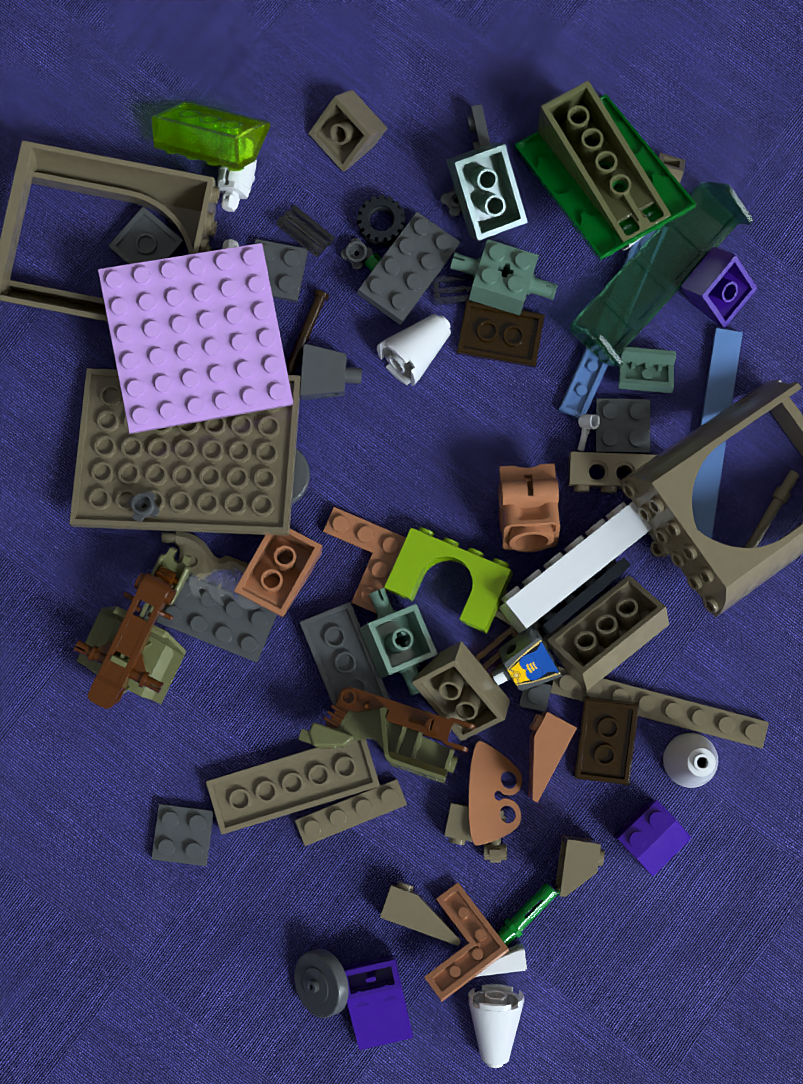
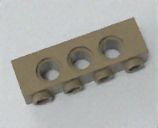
[567,452,656,494]

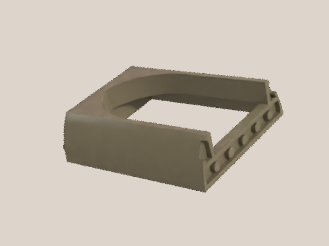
[0,140,220,322]
[619,379,803,618]

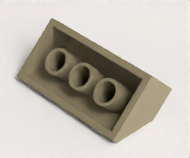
[547,575,669,691]

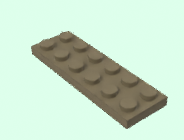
[206,739,380,835]

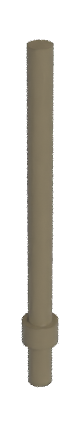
[744,470,799,548]

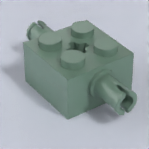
[450,239,558,315]
[359,588,438,696]

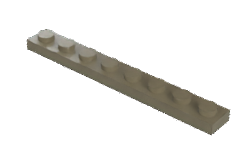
[550,667,769,749]

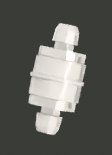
[217,138,257,212]

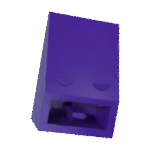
[342,955,413,1050]

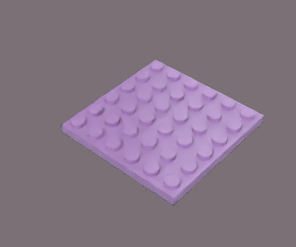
[98,243,293,434]

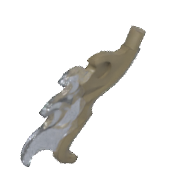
[162,531,260,610]

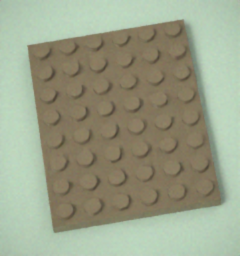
[69,368,301,536]

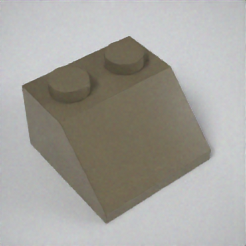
[308,90,388,172]
[555,835,605,897]

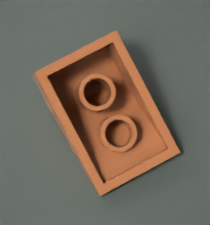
[234,529,322,618]
[528,711,577,803]

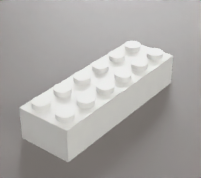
[498,501,652,634]

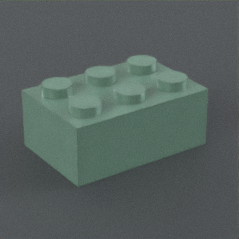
[446,142,527,241]

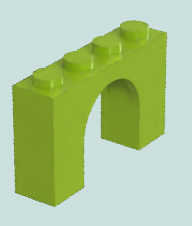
[384,527,513,634]

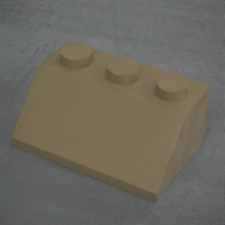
[412,641,510,741]

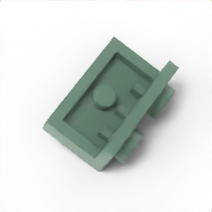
[618,347,676,393]

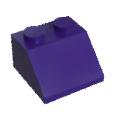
[680,247,758,328]
[613,798,691,877]

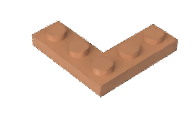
[323,507,406,614]
[424,883,509,1002]

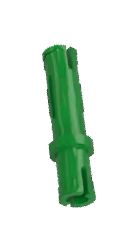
[497,883,558,946]

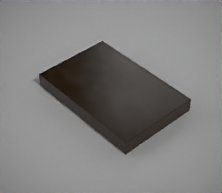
[456,301,545,368]
[574,696,639,785]

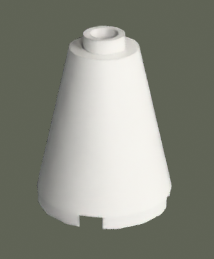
[377,314,451,386]
[663,733,718,788]
[468,984,524,1068]

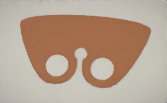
[469,741,522,845]

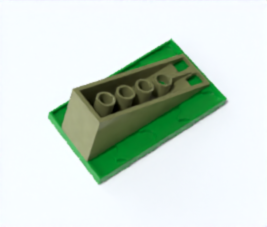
[514,80,697,260]

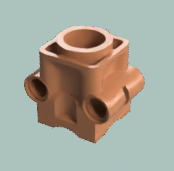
[498,464,560,552]

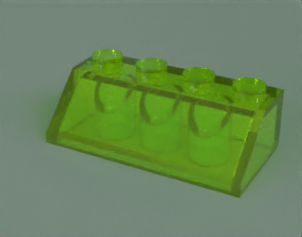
[152,101,270,171]

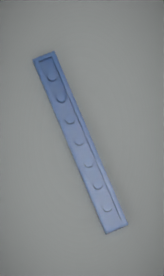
[558,226,669,419]
[692,328,743,538]

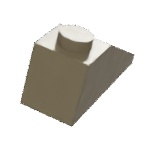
[380,881,461,946]

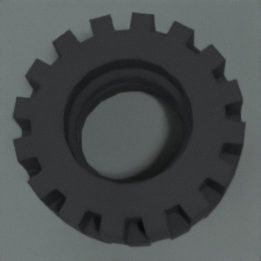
[357,195,405,247]

